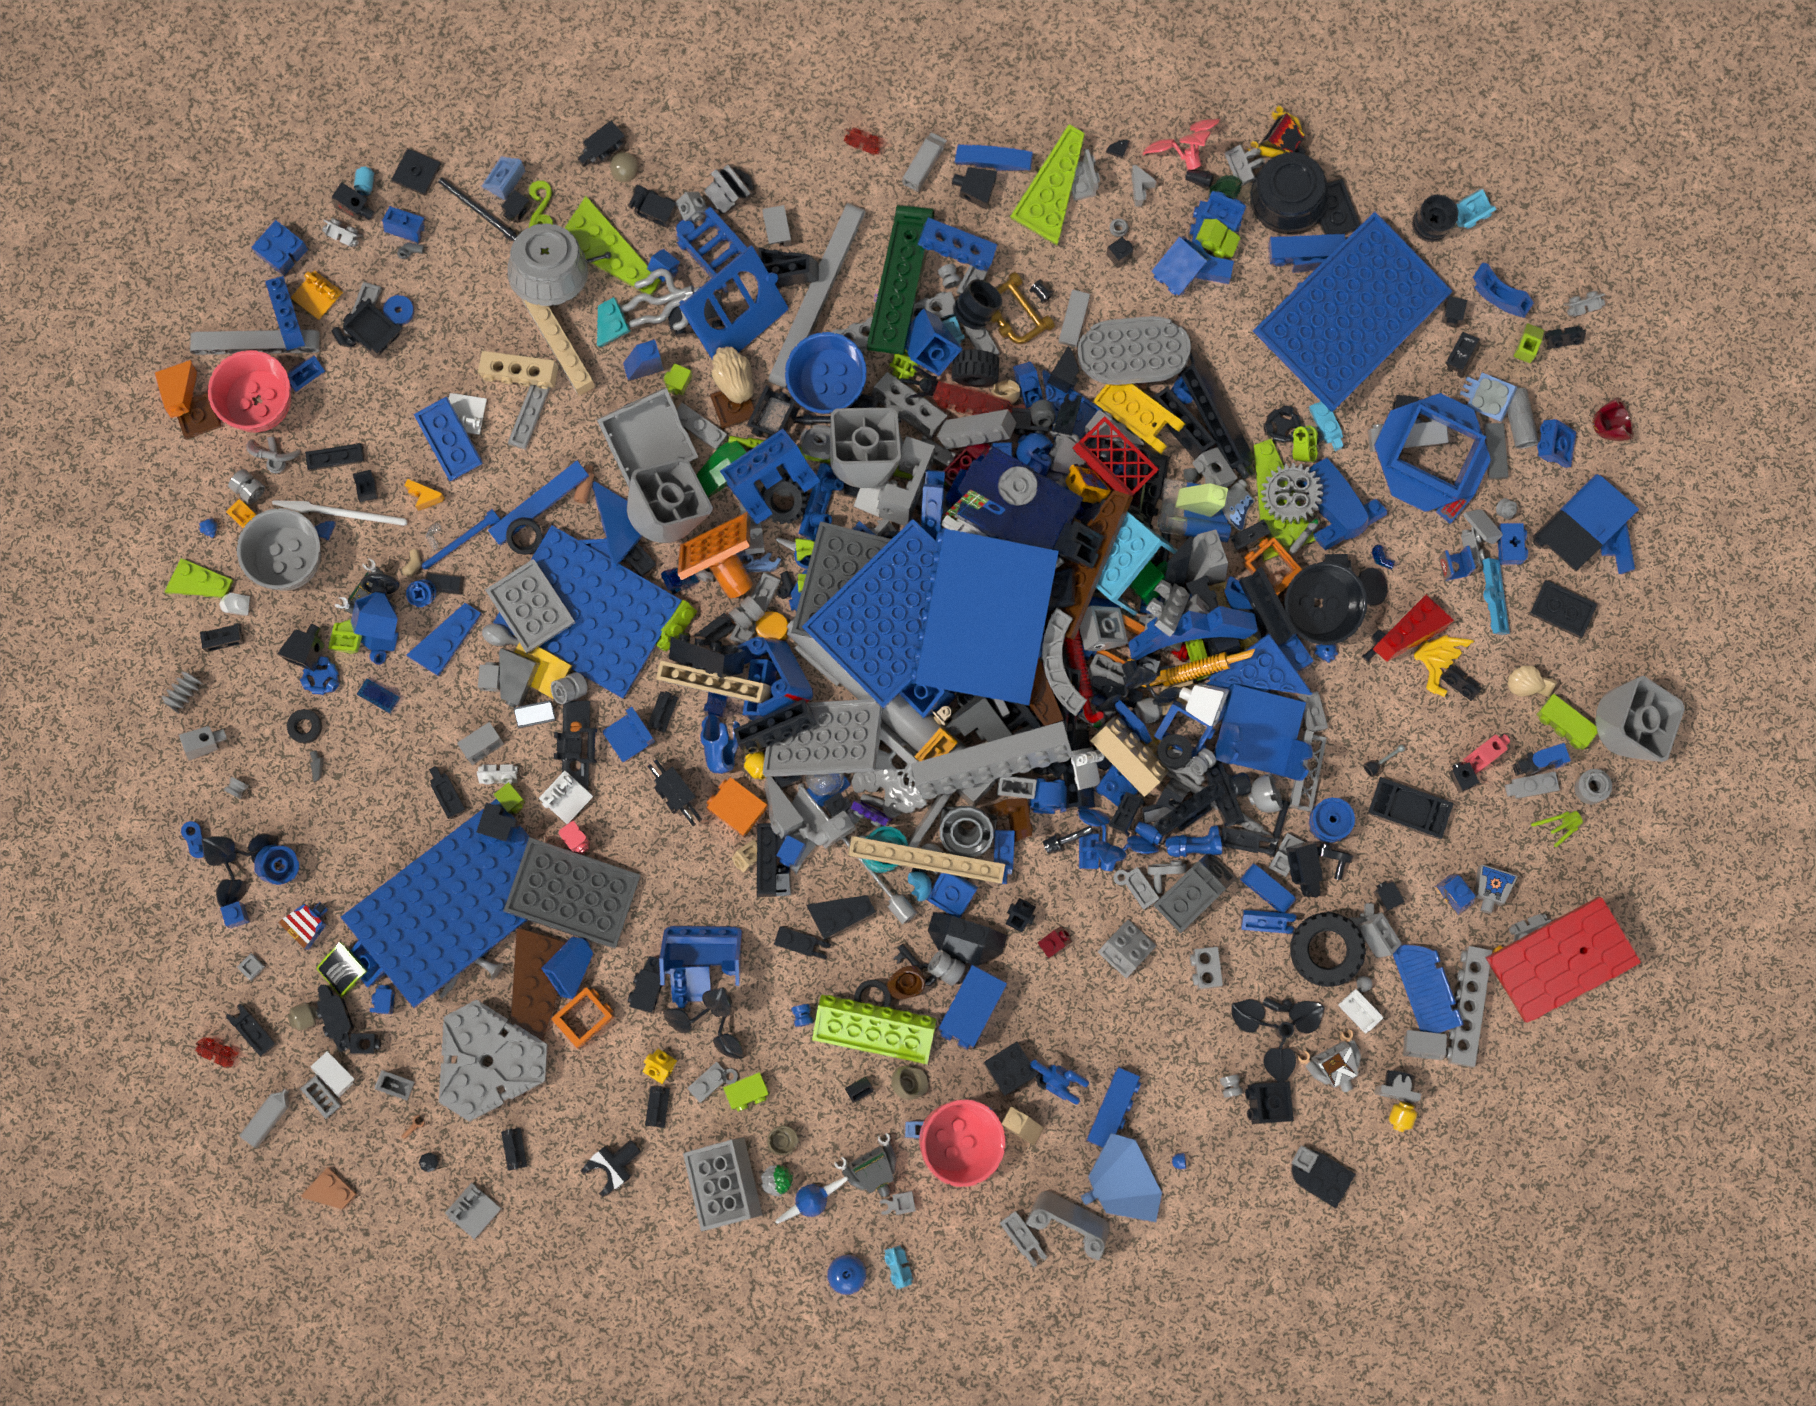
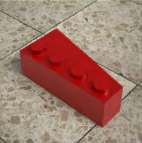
[1373,595,1454,662]

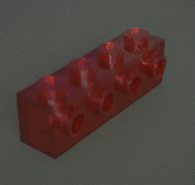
[933,381,1013,415]

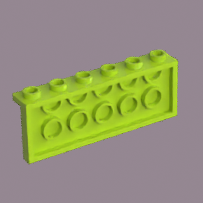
[812,995,936,1064]

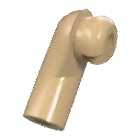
[402,549,421,576]

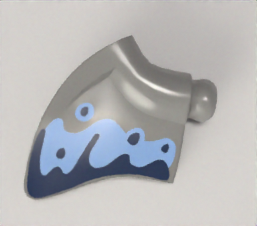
[1222,479,1255,531]

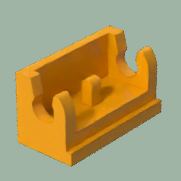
[914,728,958,761]

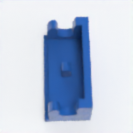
[382,206,425,243]

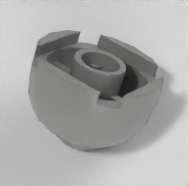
[1249,773,1283,813]

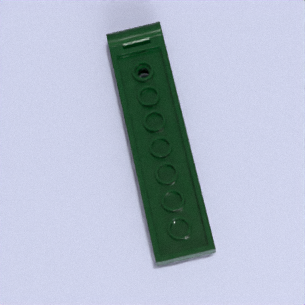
[866,204,935,355]

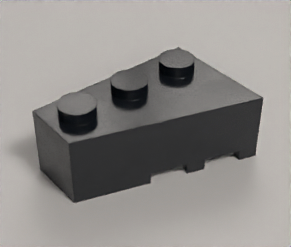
[806,895,876,942]

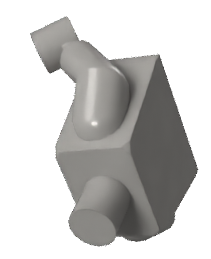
[1046,424,1091,481]
[798,798,859,849]

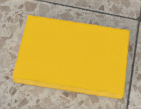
[514,643,573,699]

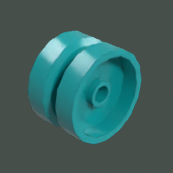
[861,826,908,873]

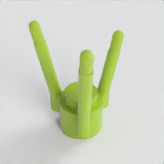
[1531,811,1583,847]

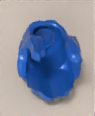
[700,715,740,774]

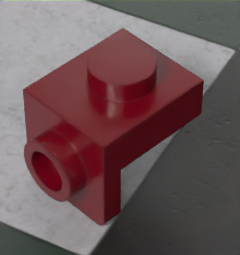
[1037,926,1072,959]

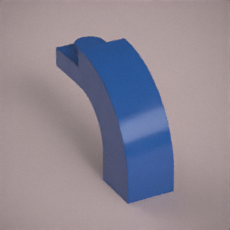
[1473,263,1534,318]

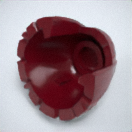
[1592,397,1634,441]

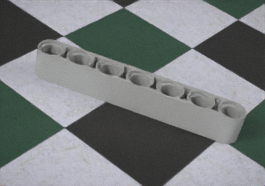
[190,330,320,355]

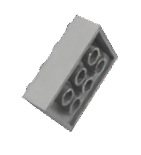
[683,1138,763,1231]

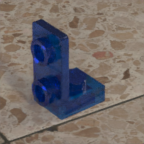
[704,692,727,718]

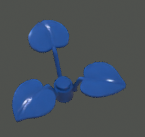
[1077,809,1159,871]

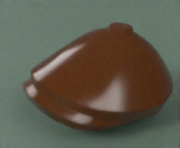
[887,966,926,999]

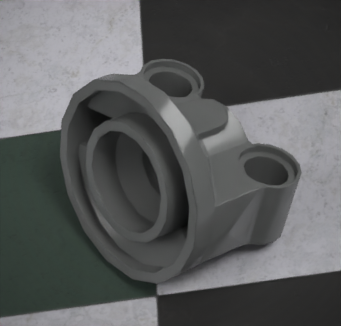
[939,806,998,858]

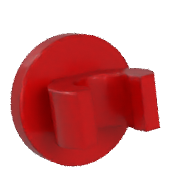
[1171,643,1190,662]

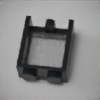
[747,385,802,439]

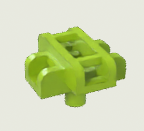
[889,349,918,383]

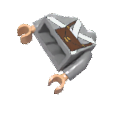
[1298,1029,1361,1092]

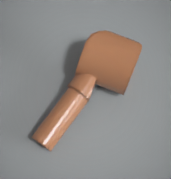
[401,1115,425,1139]

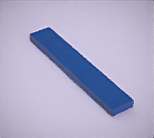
[488,460,589,546]

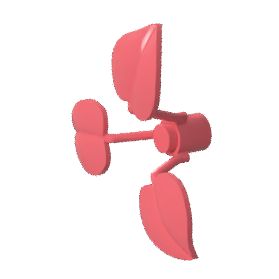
[1143,119,1220,170]

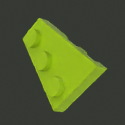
[164,558,234,598]

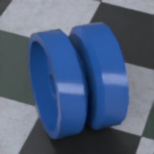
[1308,797,1355,843]

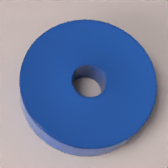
[383,295,414,326]

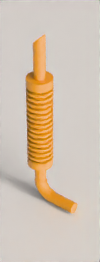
[1127,648,1255,687]

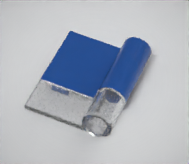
[1157,479,1231,543]

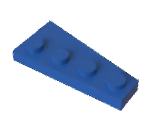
[406,603,482,677]

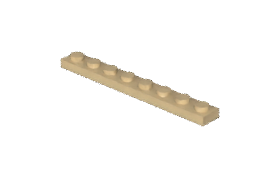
[848,836,1005,884]

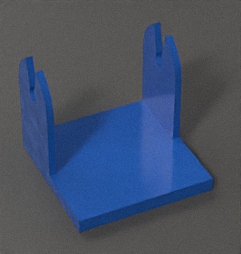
[1214,684,1313,781]

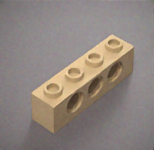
[478,351,559,389]

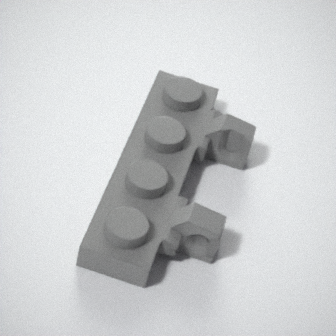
[1146,579,1190,637]

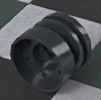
[1412,194,1459,242]
[953,279,1002,330]

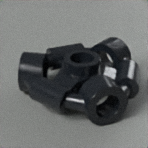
[1263,405,1302,443]

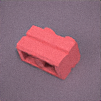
[558,821,590,855]

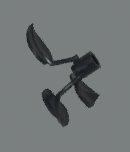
[1096,660,1182,712]
[201,833,279,907]
[662,987,745,1059]
[1231,999,1325,1083]

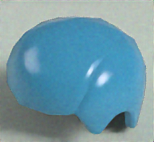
[908,871,932,902]

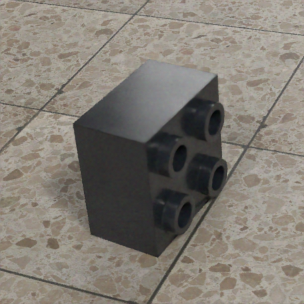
[983,1041,1038,1097]

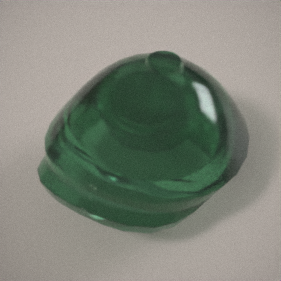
[1208,175,1242,200]

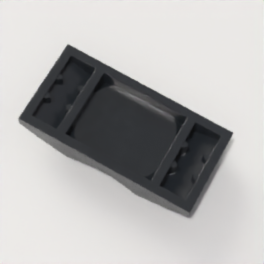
[1368,777,1454,840]

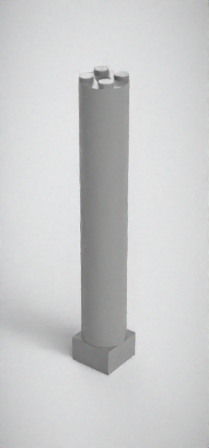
[787,619,999,806]

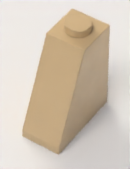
[1001,1107,1044,1145]

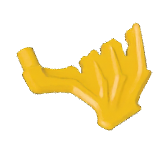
[1414,635,1474,697]

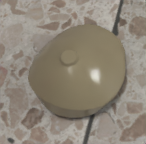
[891,1066,928,1100]

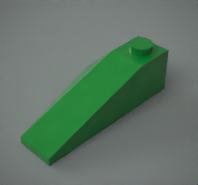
[696,441,746,498]

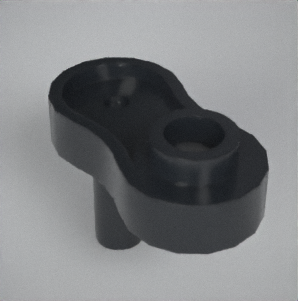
[1317,843,1354,880]

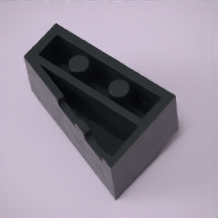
[758,247,819,288]
[668,293,725,338]

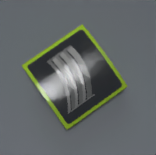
[316,942,368,998]

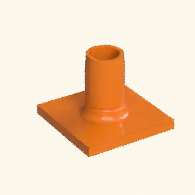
[678,512,753,599]

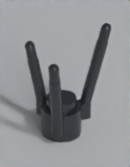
[900,365,939,399]

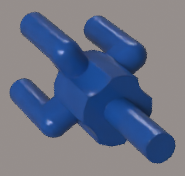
[1031,1060,1089,1105]

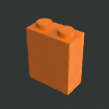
[707,777,768,838]

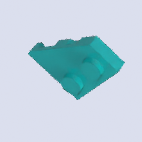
[597,297,631,348]

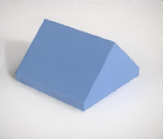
[482,157,525,201]

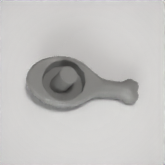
[482,624,519,646]
[1167,749,1205,785]

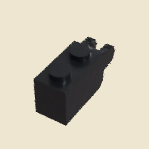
[1286,842,1323,898]

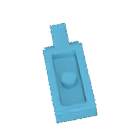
[1309,401,1344,451]

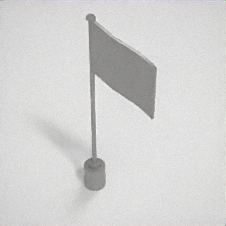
[777,783,917,925]

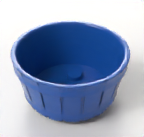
[785,332,867,414]

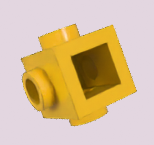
[643,1048,677,1084]

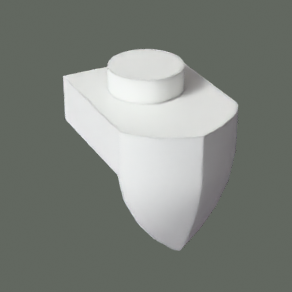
[219,593,250,616]

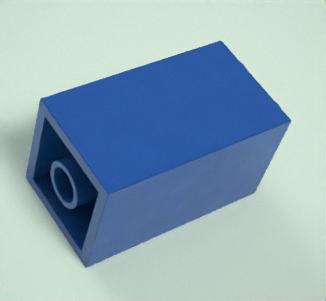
[938,965,1007,1050]

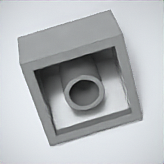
[1080,606,1128,651]

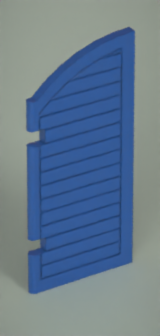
[1393,945,1464,1033]

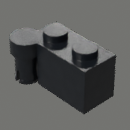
[627,185,677,229]

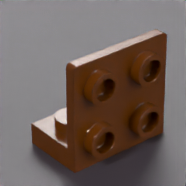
[989,798,1033,843]

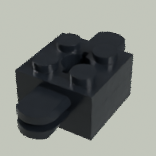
[647,759,702,827]

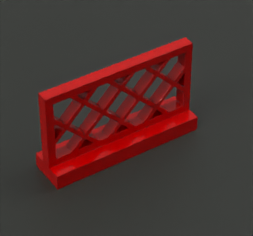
[1072,416,1159,496]

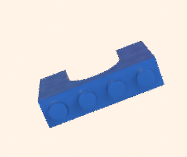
[1189,201,1242,284]

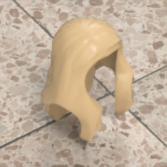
[712,346,754,403]

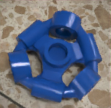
[300,657,340,695]

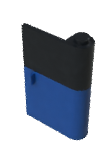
[1533,474,1639,572]

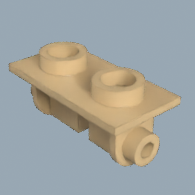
[932,706,957,726]

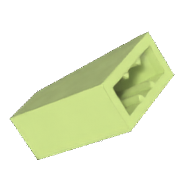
[1175,483,1228,517]

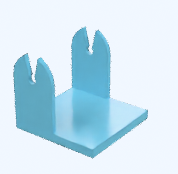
[1094,511,1178,616]

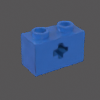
[1497,523,1528,565]

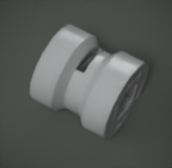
[938,264,961,289]
[1189,749,1216,775]
[1220,1074,1243,1098]

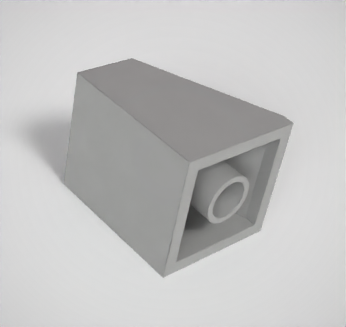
[1185,530,1228,586]

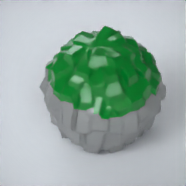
[761,1165,793,1197]

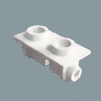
[477,764,518,785]

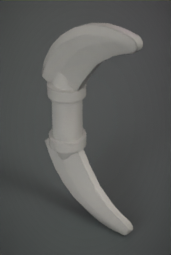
[246,440,301,462]

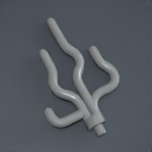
[620,268,701,330]

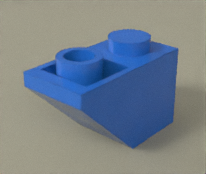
[1013,361,1043,408]

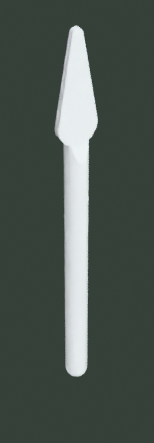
[272,500,408,526]

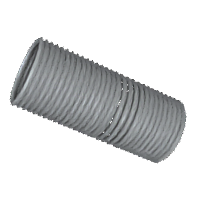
[1507,388,1539,449]

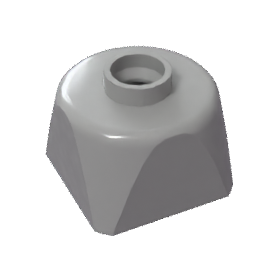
[830,408,901,488]
[627,458,713,543]
[1596,676,1685,762]

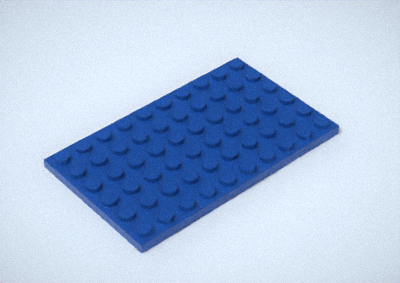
[1253,212,1453,412]
[341,798,530,1008]

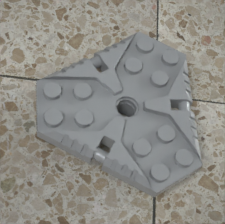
[439,1000,548,1122]

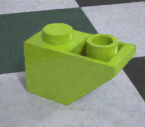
[1513,323,1544,364]

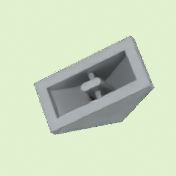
[374,1070,414,1100]

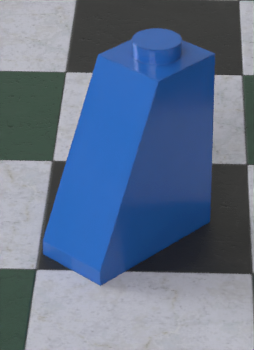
[623,340,664,381]
[541,936,593,999]

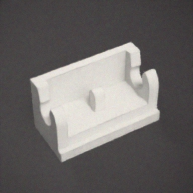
[1338,989,1384,1034]
[311,1052,354,1097]

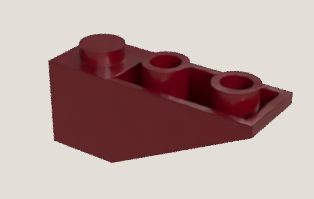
[944,443,992,489]

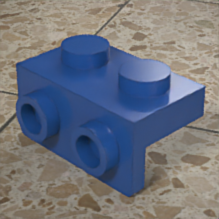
[1201,191,1246,232]

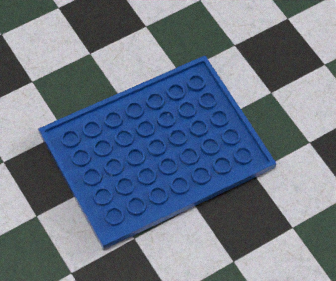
[802,519,938,709]
[493,525,682,699]

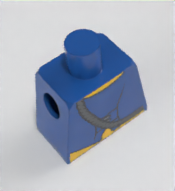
[1435,874,1476,915]

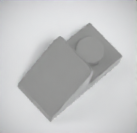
[1131,165,1156,207]

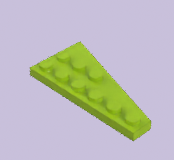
[1010,124,1085,246]
[565,196,661,295]
[1253,439,1316,562]

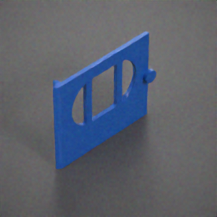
[679,245,789,361]

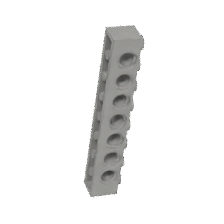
[832,292,955,352]

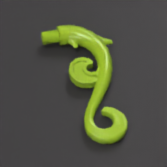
[528,180,553,254]

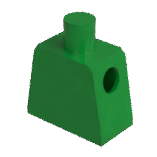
[1129,560,1168,606]

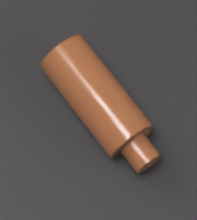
[573,465,595,504]

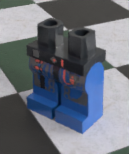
[1512,743,1571,777]

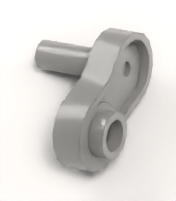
[1148,860,1187,893]

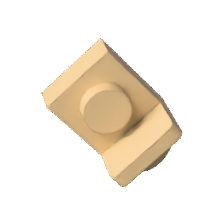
[732,840,757,873]

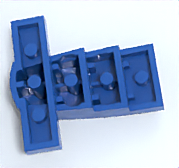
[1299,458,1387,551]

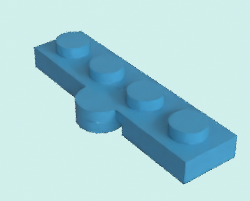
[1483,558,1510,635]

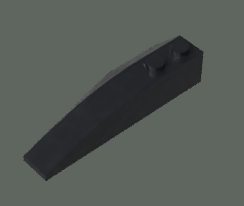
[1126,449,1170,530]

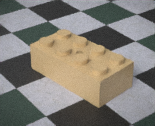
[1090,716,1168,797]

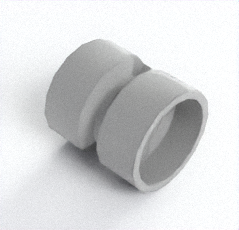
[228,469,265,504]
[728,596,765,632]
[551,672,587,704]
[928,950,965,986]

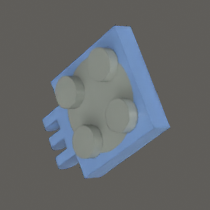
[1460,373,1517,422]

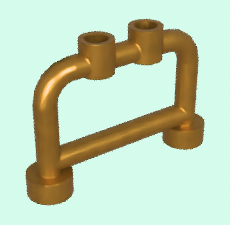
[990,271,1056,344]

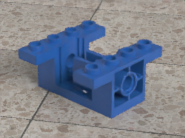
[720,429,820,524]

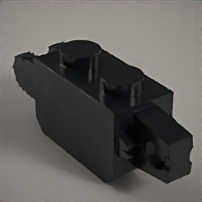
[316,984,354,1052]

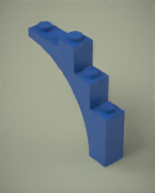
[1128,606,1258,660]

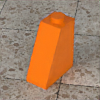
[155,360,197,418]

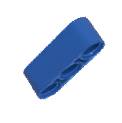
[1240,864,1296,913]

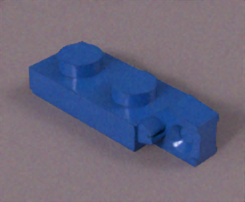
[994,830,1015,884]

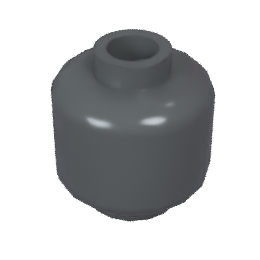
[1030,400,1055,427]

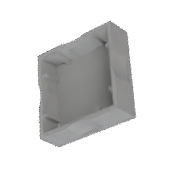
[596,387,698,488]

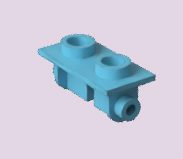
[884,1245,913,1289]

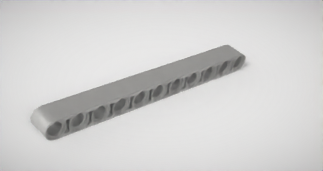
[768,203,865,389]

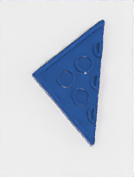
[1042,370,1103,442]
[592,481,642,568]
[1208,634,1312,695]

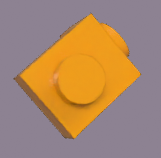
[225,498,256,528]

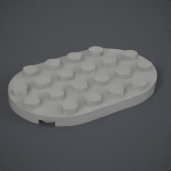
[1078,316,1191,385]

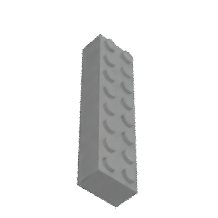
[911,721,1073,799]

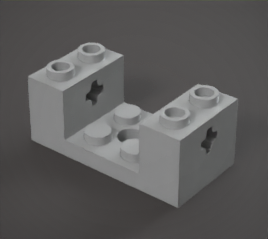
[877,436,935,526]

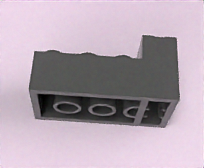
[946,696,1013,743]

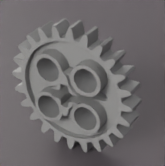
[1261,463,1324,524]

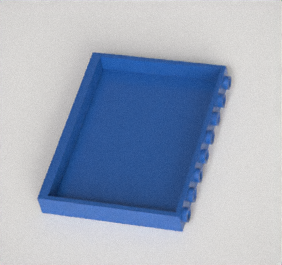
[910,528,1059,705]

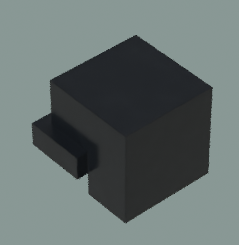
[1053,521,1104,569]
[476,802,521,843]

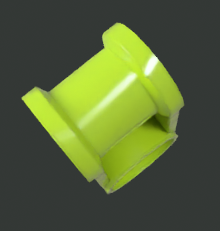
[1292,425,1318,462]

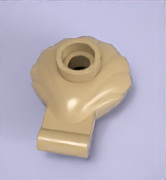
[1507,665,1557,697]

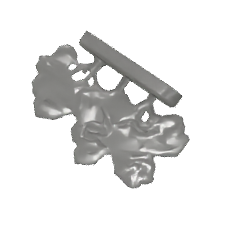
[851,721,927,813]

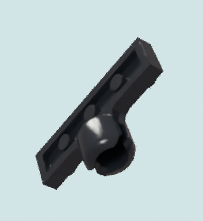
[1204,753,1251,827]

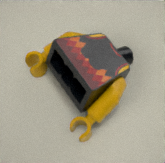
[1248,106,1307,158]

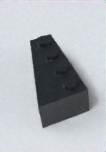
[1186,576,1240,656]
[669,632,746,678]

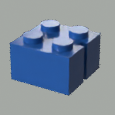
[251,220,308,277]

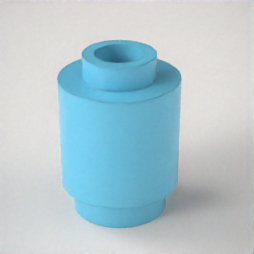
[354,167,374,196]

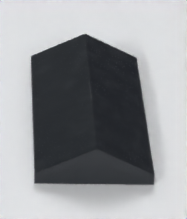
[1160,536,1194,604]

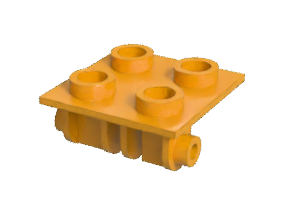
[290,270,343,320]

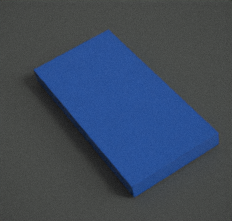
[413,397,484,481]

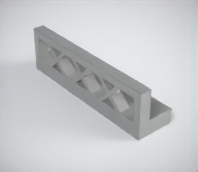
[1289,730,1327,812]

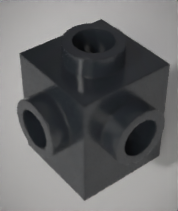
[1005,898,1036,933]

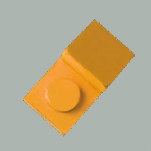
[404,479,445,511]

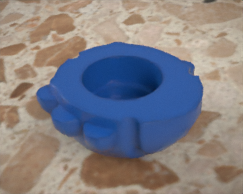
[1314,643,1338,663]

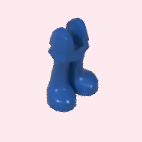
[1165,825,1222,857]

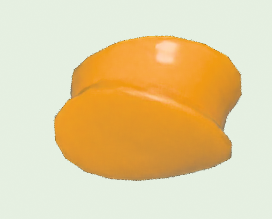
[755,611,789,641]

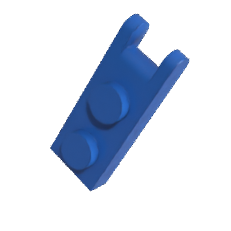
[1241,910,1296,934]

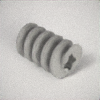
[161,671,203,714]

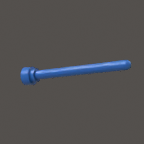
[422,509,500,570]

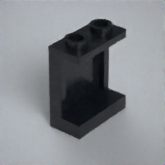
[342,298,403,359]

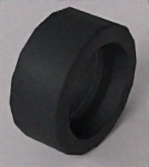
[506,517,543,555]
[854,980,891,1007]

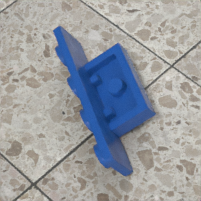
[1600,522,1635,574]

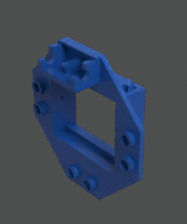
[1374,393,1491,512]

